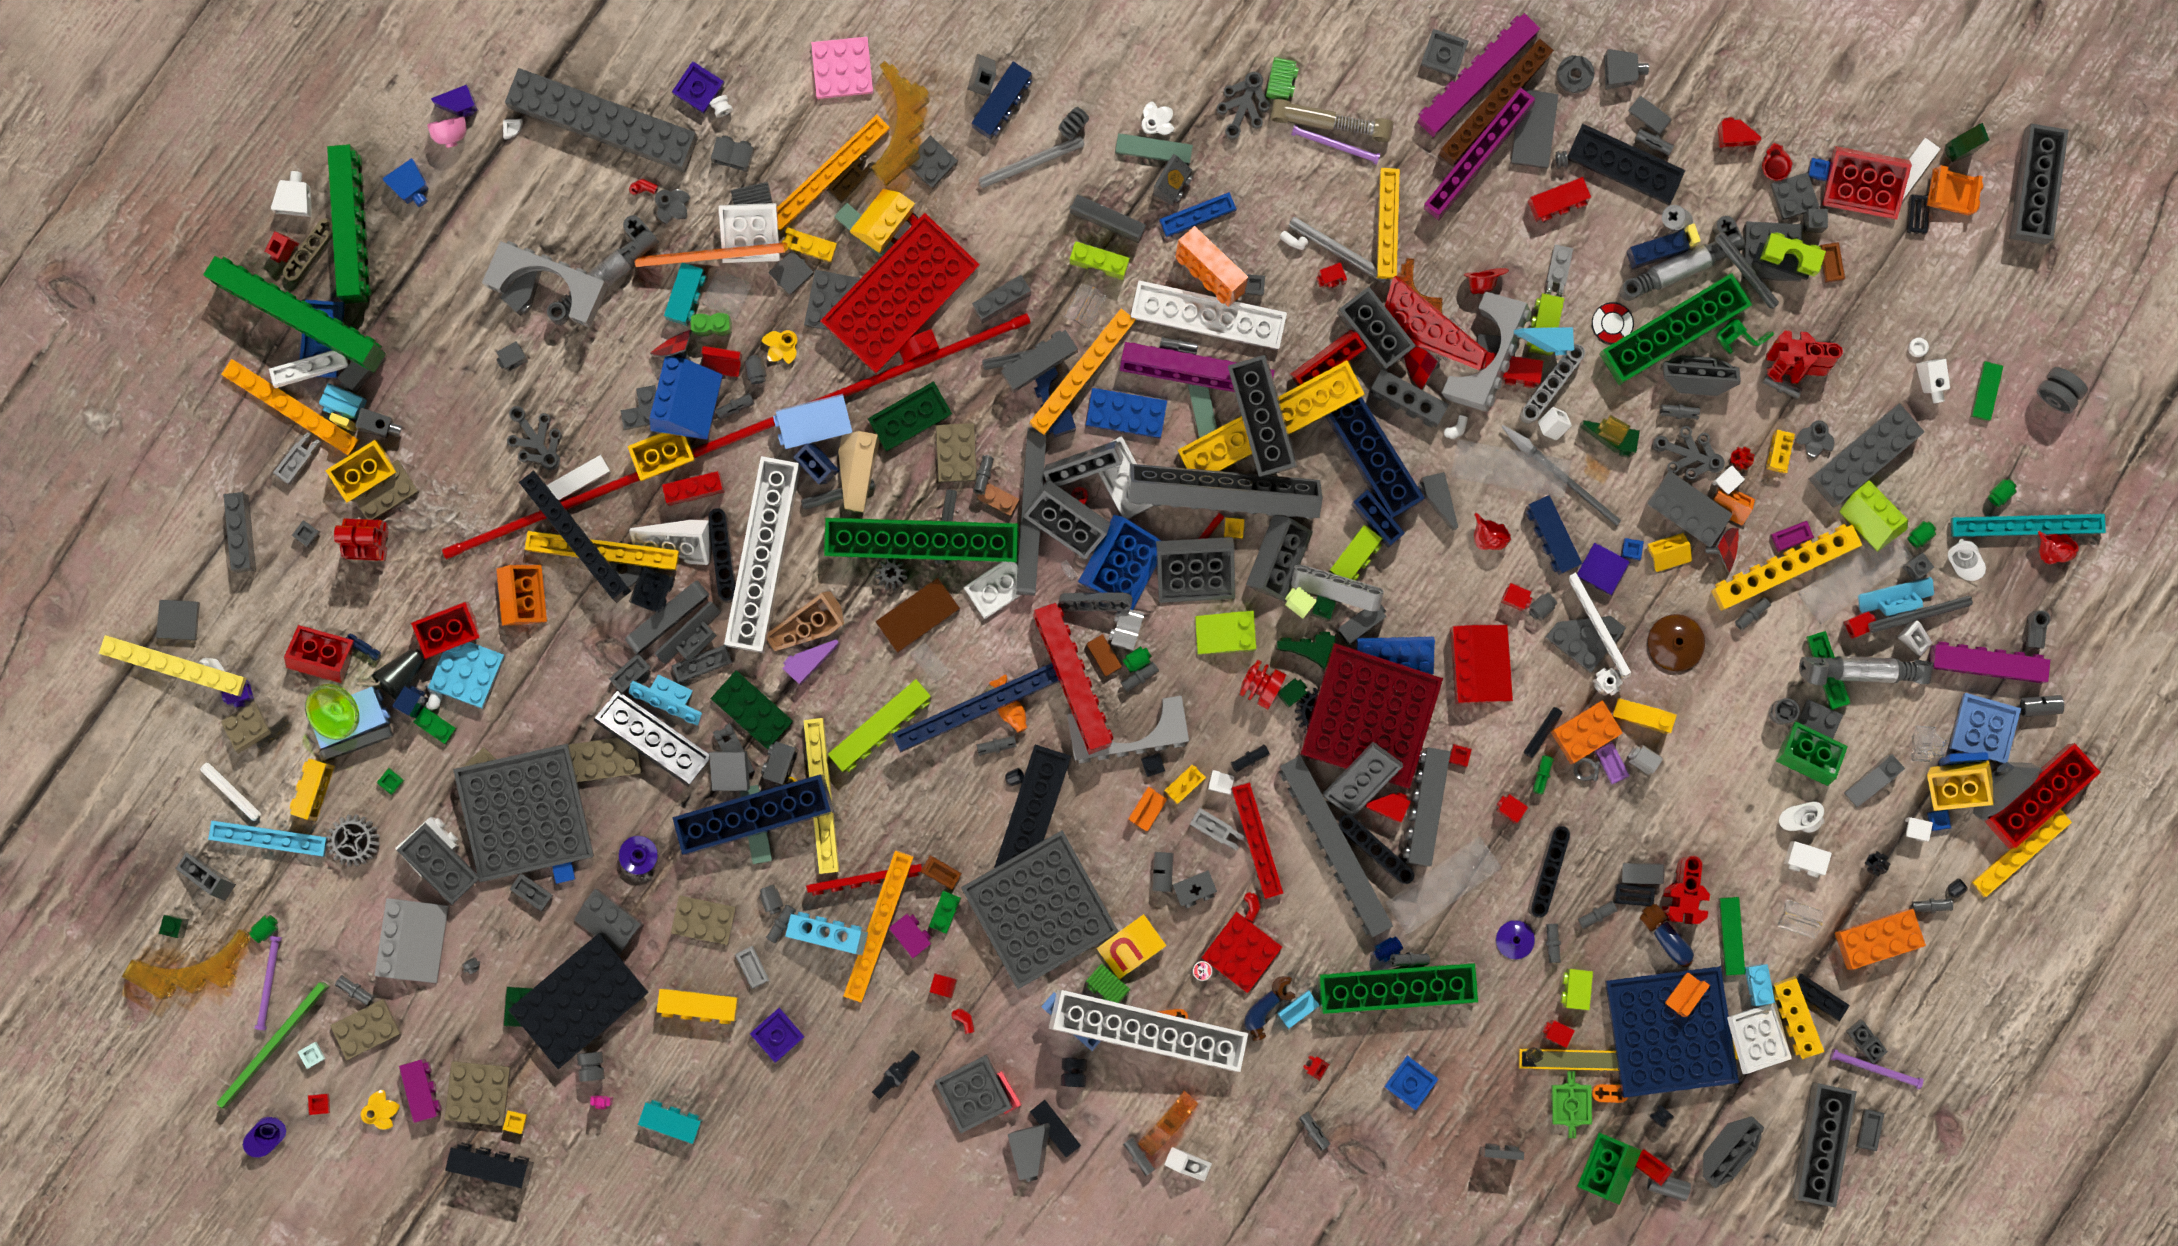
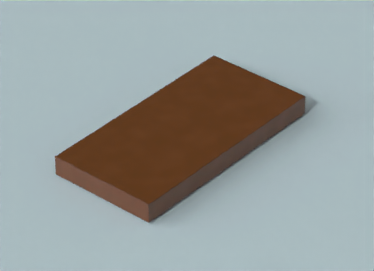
[875,578,960,653]

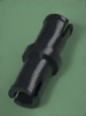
[1230,744,1270,773]

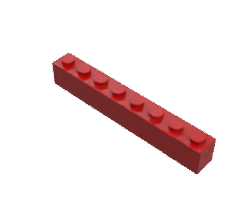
[1033,603,1114,755]

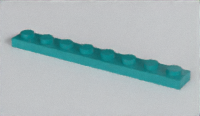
[1951,514,2106,537]

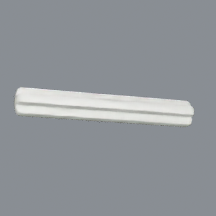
[200,763,261,821]

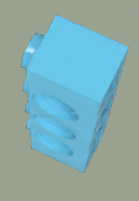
[785,911,868,955]

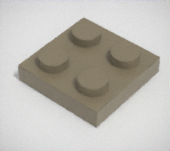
[221,701,272,754]

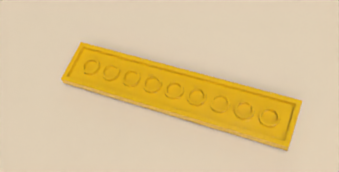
[1178,361,1365,471]

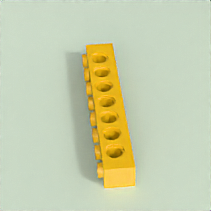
[1711,524,1862,611]

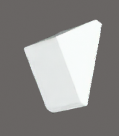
[1897,621,1932,656]

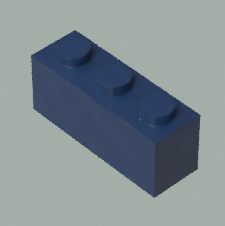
[1626,230,1690,269]
[1351,489,1405,548]

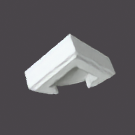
[503,119,523,140]

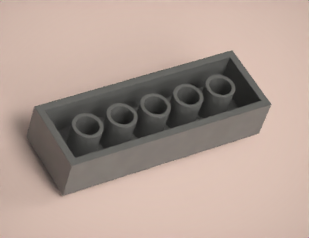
[2009,123,2069,245]
[1228,355,1298,478]
[1808,403,1924,507]
[1402,747,1451,867]
[1792,1082,1857,1208]

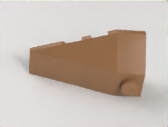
[767,591,844,651]

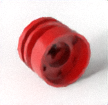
[1239,659,1287,710]

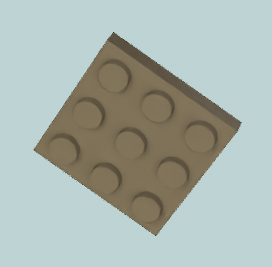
[445,1061,511,1126]

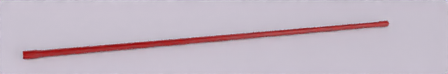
[442,313,1031,560]

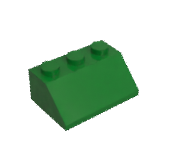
[1776,721,1848,786]
[1577,1133,1642,1205]

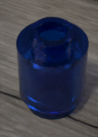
[1373,936,1403,963]

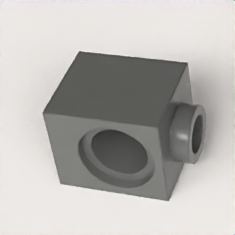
[496,341,528,372]
[1902,552,1935,581]

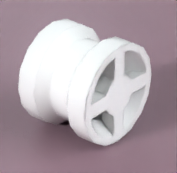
[710,95,733,118]

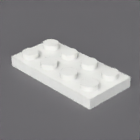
[1098,436,1154,520]

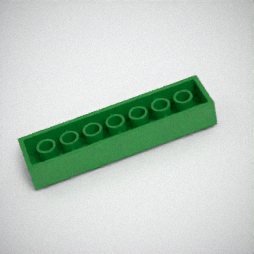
[327,144,371,304]
[1599,273,1752,386]
[1318,963,1478,1014]

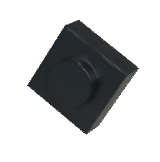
[1141,753,1165,777]

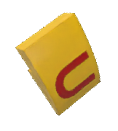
[1096,914,1166,979]

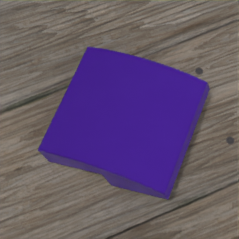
[1577,543,1630,596]

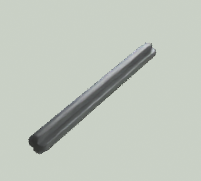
[1868,596,1973,633]

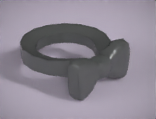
[1573,758,1600,781]

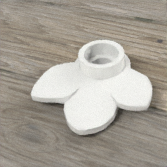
[1141,101,1174,135]

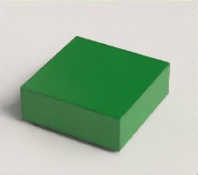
[377,768,405,795]

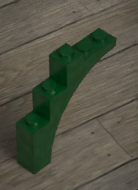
[1276,632,1335,671]

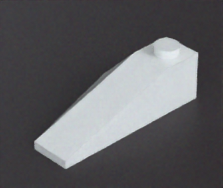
[629,520,711,565]

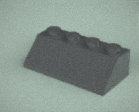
[1337,286,1416,371]
[1647,470,1732,548]
[1023,480,1110,559]
[1246,515,1313,602]

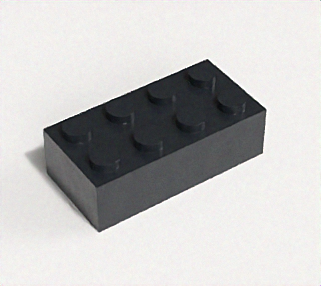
[445,1142,534,1189]

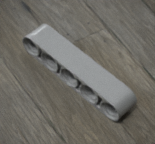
[1520,344,1585,424]
[1291,565,1384,611]

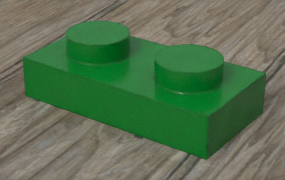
[413,707,457,744]
[928,891,961,934]

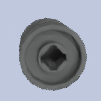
[1769,698,1800,725]
[577,1051,605,1082]

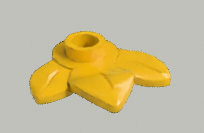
[762,330,798,364]
[360,1090,400,1130]

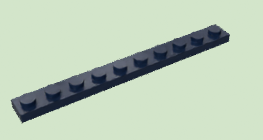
[892,663,1059,753]

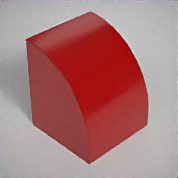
[929,973,958,998]

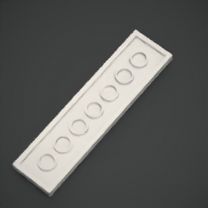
[1130,281,1287,351]

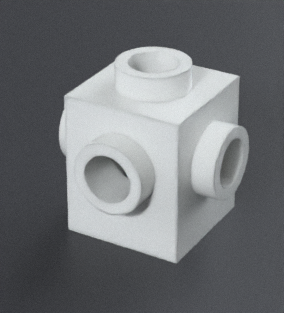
[1592,667,1623,696]

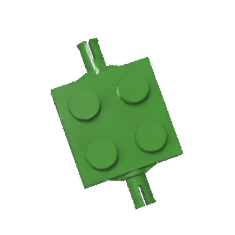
[1551,1071,1592,1138]

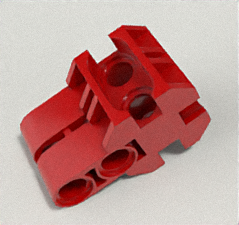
[1766,330,1843,384]
[334,518,389,561]
[1662,856,1710,924]

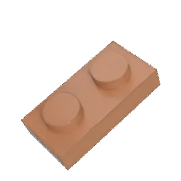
[977,483,1020,517]

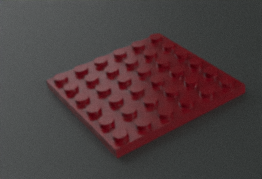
[1299,643,1443,789]

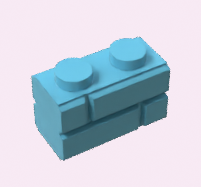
[319,383,367,421]
[1745,964,1775,1006]

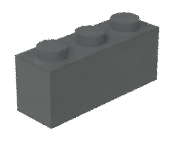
[972,275,1031,324]

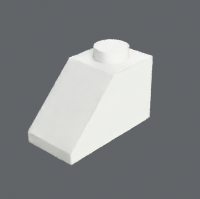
[1164,1147,1212,1182]

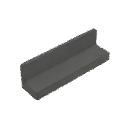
[1069,194,1146,243]

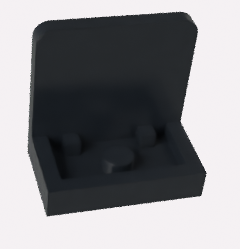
[629,567,674,613]

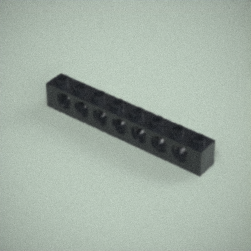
[519,470,632,603]

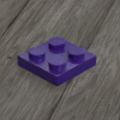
[672,61,725,114]
[750,1007,805,1063]

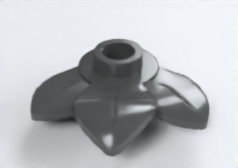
[655,189,690,224]
[1796,420,1835,458]

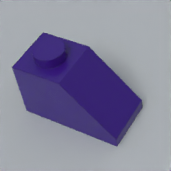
[431,84,478,117]

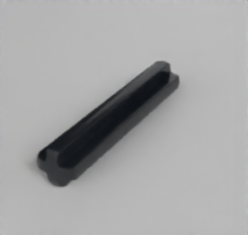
[1523,707,1563,758]

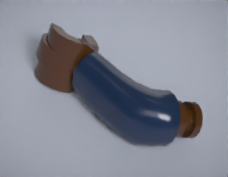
[1639,904,1694,967]
[1244,976,1296,1041]

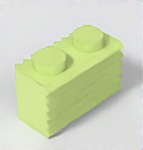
[1285,587,1316,619]

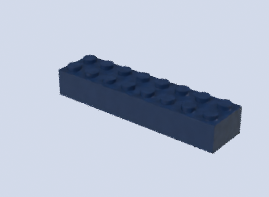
[1325,397,1425,519]
[672,774,834,855]

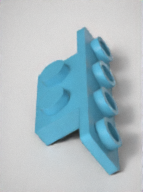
[1858,577,1934,616]
[628,675,702,725]

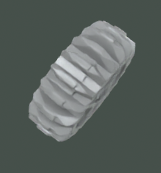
[326,814,380,867]

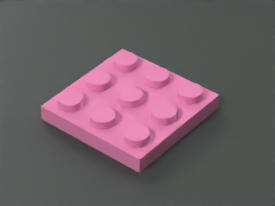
[811,37,873,99]

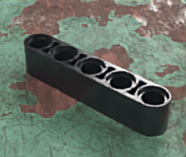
[708,508,736,603]
[1338,815,1414,884]
[1528,826,1570,918]

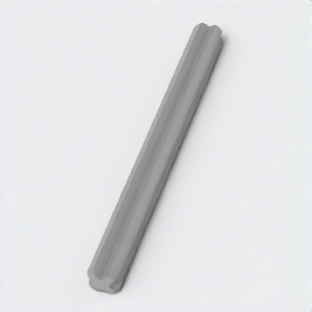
[979,136,1084,188]
[1289,217,1387,283]

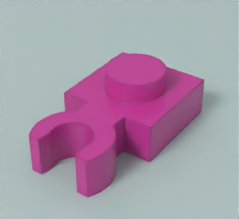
[590,1095,613,1109]

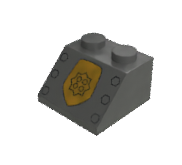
[1153,154,1193,206]

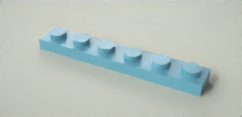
[208,821,328,857]

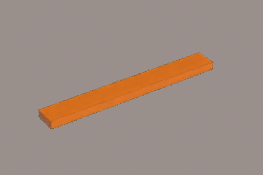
[635,242,788,267]

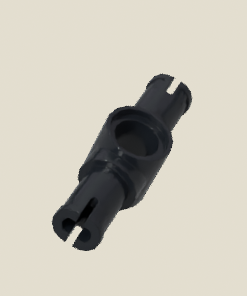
[872,1050,921,1100]

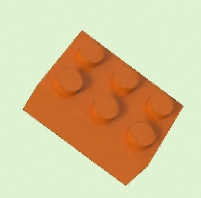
[1551,700,1623,764]

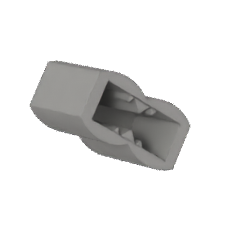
[1108,609,1144,651]
[1627,745,1663,774]

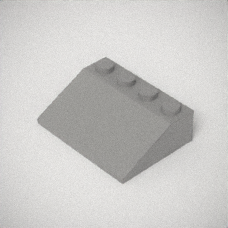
[375,898,449,983]

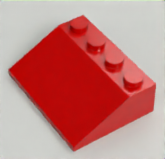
[1822,146,1912,220]
[1450,625,1513,704]

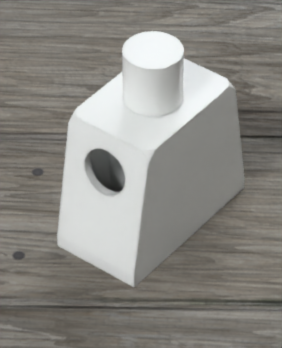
[271,171,312,217]
[1916,359,1950,403]

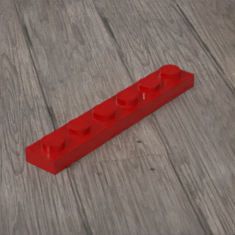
[1231,782,1284,899]
[806,864,922,896]

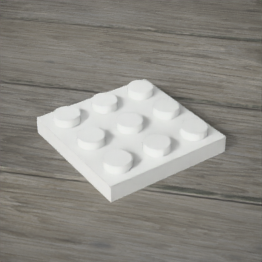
[719,203,780,263]
[1727,1002,1792,1074]

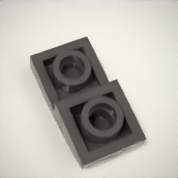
[1628,96,1672,135]
[1622,862,1664,884]
[1846,1019,1888,1064]

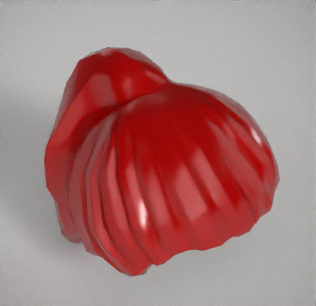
[1762,143,1793,181]
[1474,513,1511,550]
[2038,531,2079,564]

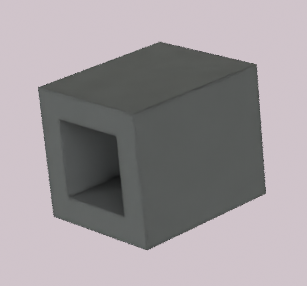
[1803,209,1828,233]

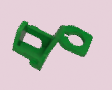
[1716,319,1774,354]

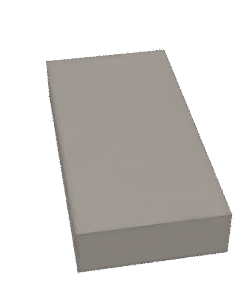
[735,946,770,989]

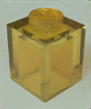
[1598,415,1630,445]

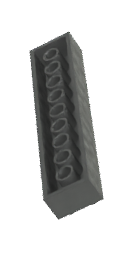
[505,68,698,173]
[1128,464,1323,519]

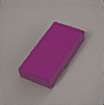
[1771,521,1814,552]

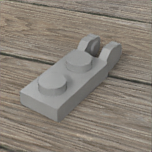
[1545,244,1573,297]
[273,432,321,485]
[1189,808,1245,851]

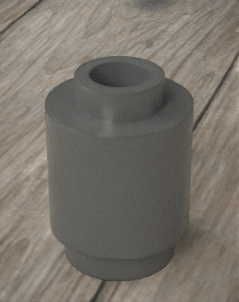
[744,355,767,384]
[1529,592,1558,620]
[759,885,784,915]

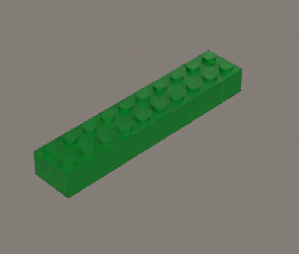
[203,256,386,373]
[824,518,1019,562]

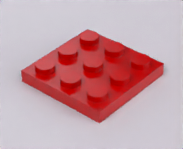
[1201,911,1282,993]

